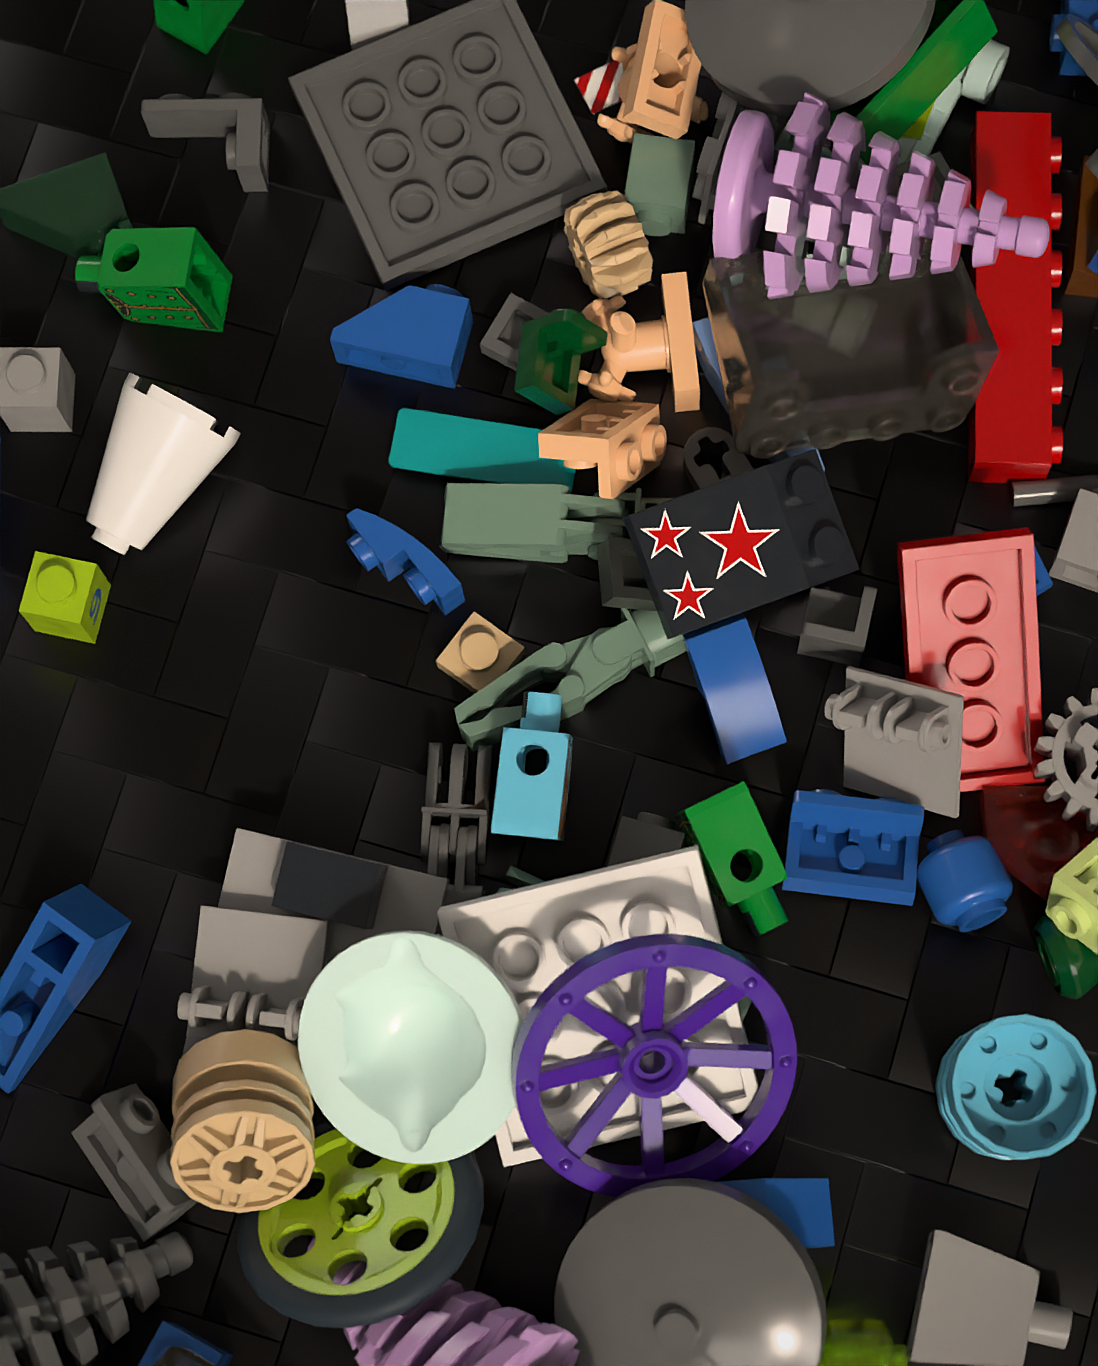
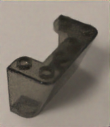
[703,235,999,459]

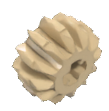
[564,190,653,299]

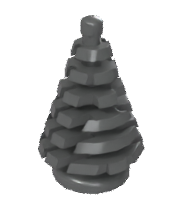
[0,1231,193,1366]

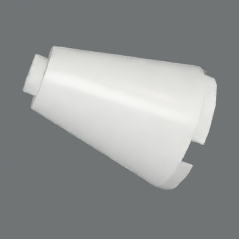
[86,373,241,555]

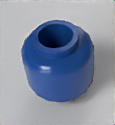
[917,830,1013,932]

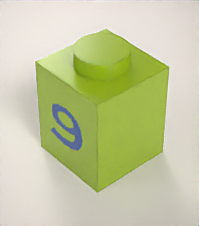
[19,551,111,644]

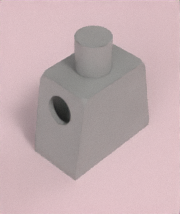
[905,1229,1072,1366]

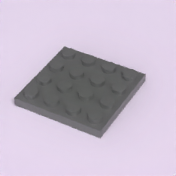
[288,0,607,291]

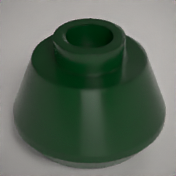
[1033,914,1098,1000]

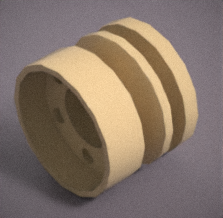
[170,1029,315,1213]

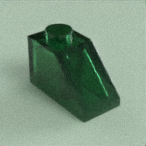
[0,153,134,259]

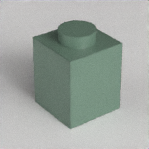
[624,133,695,236]

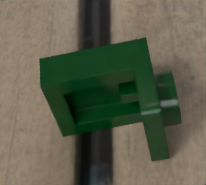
[514,308,608,415]

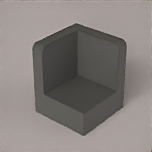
[797,585,877,667]

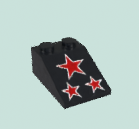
[623,449,859,640]

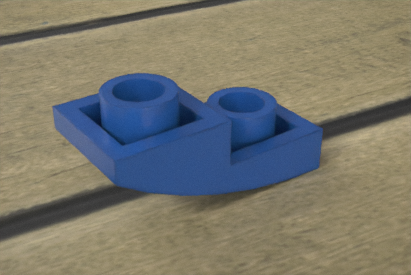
[346,508,465,615]
[682,613,787,764]

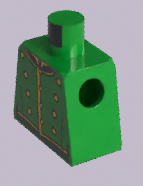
[75,227,233,332]
[674,781,789,937]

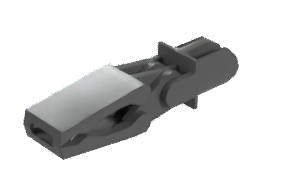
[421,742,493,937]

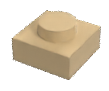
[436,612,526,693]

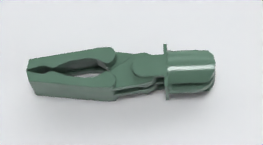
[440,483,675,563]
[454,608,702,752]

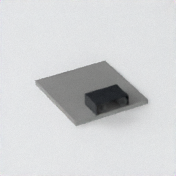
[182,828,450,1057]

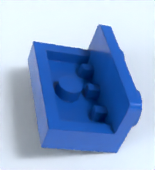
[782,789,924,906]

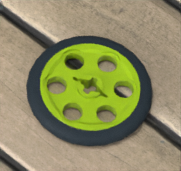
[237,1118,484,1328]

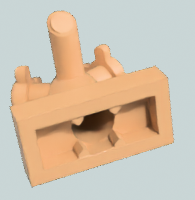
[597,0,708,143]
[578,272,700,412]

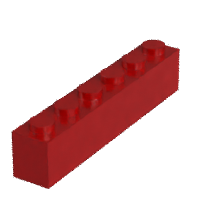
[968,111,1063,483]

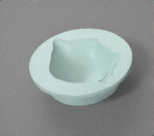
[298,931,524,1164]

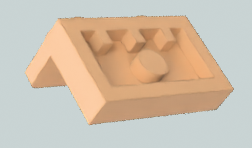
[538,399,667,499]

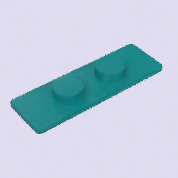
[389,408,576,494]

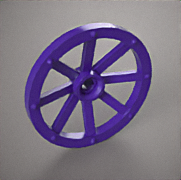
[511,934,797,1197]

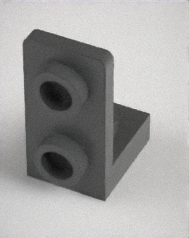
[141,93,270,192]

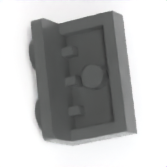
[71,1083,198,1242]

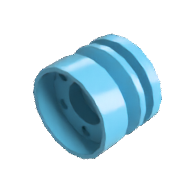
[935,1014,1096,1160]

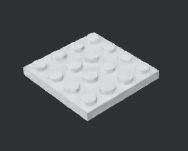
[437,845,759,1167]

